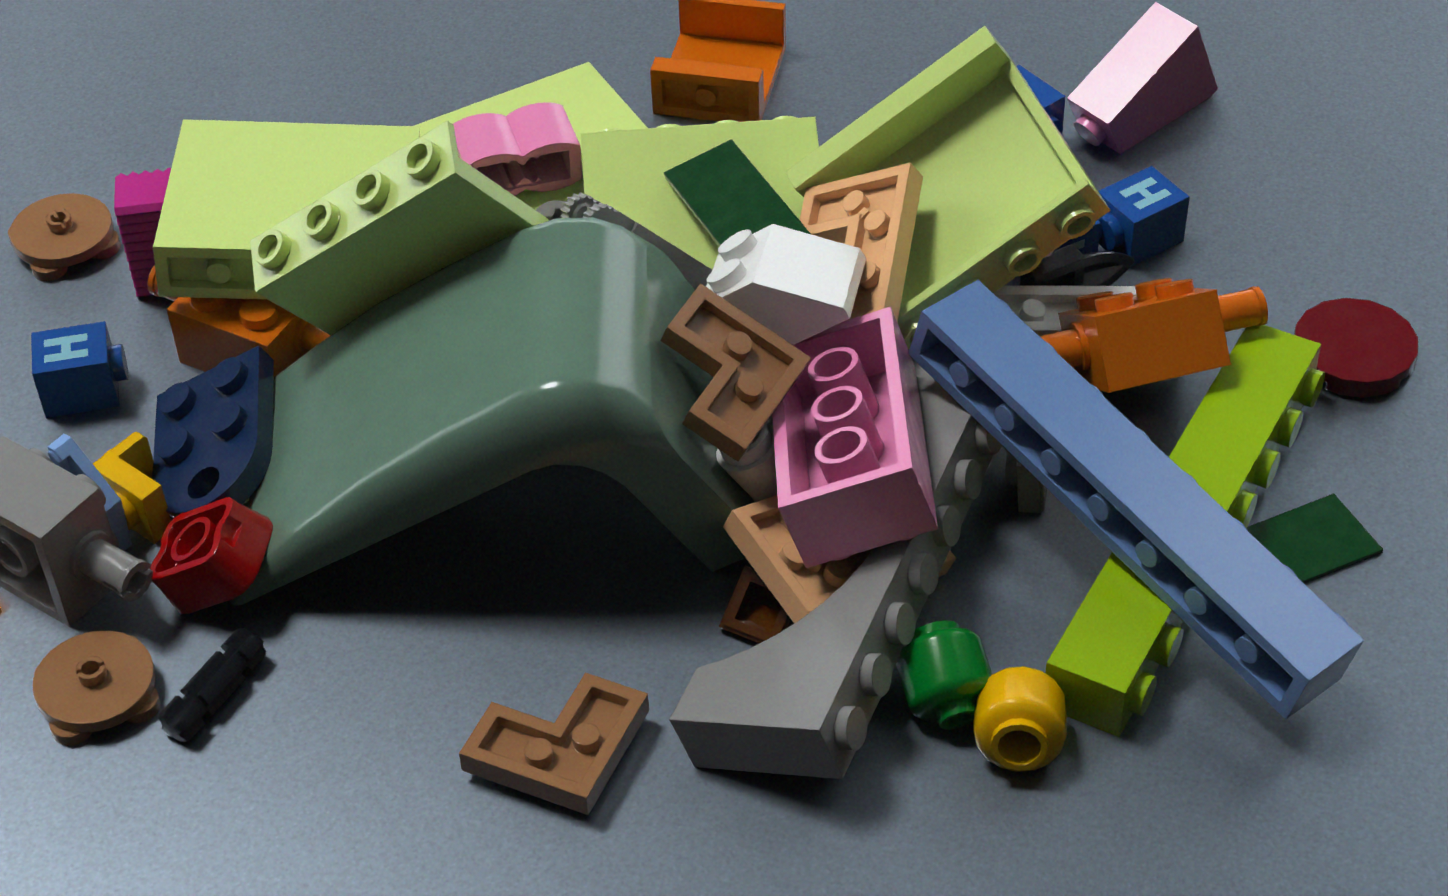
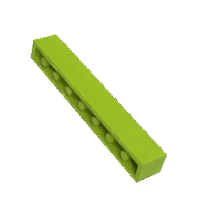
[1045,325,1325,737]

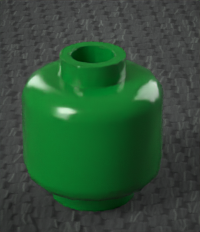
[896,620,992,730]

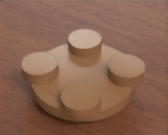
[8,193,121,281]
[33,631,161,746]

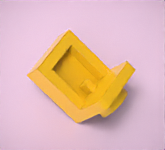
[93,432,171,544]

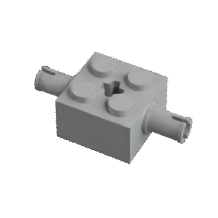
[0,436,153,627]

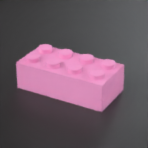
[772,307,938,568]

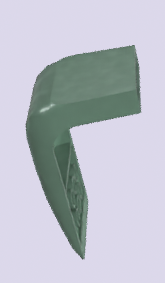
[229,217,755,606]

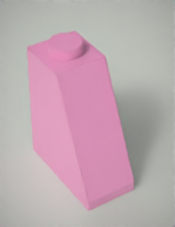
[1067,2,1218,154]

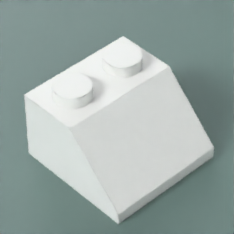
[706,224,866,345]

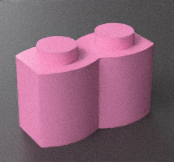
[453,102,582,196]

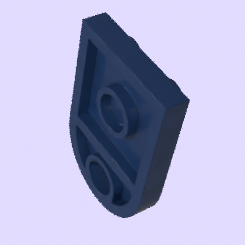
[152,345,274,519]

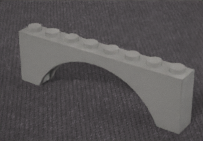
[669,349,1002,779]

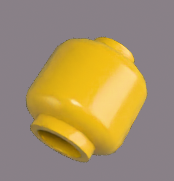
[974,666,1067,772]

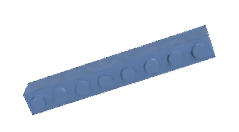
[908,279,1364,719]

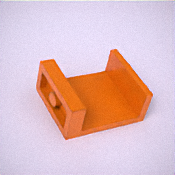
[650,0,786,122]

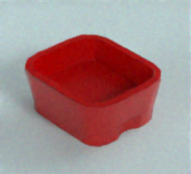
[150,497,273,614]

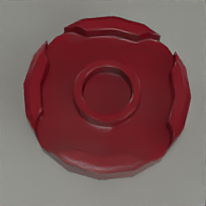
[1294,298,1418,398]

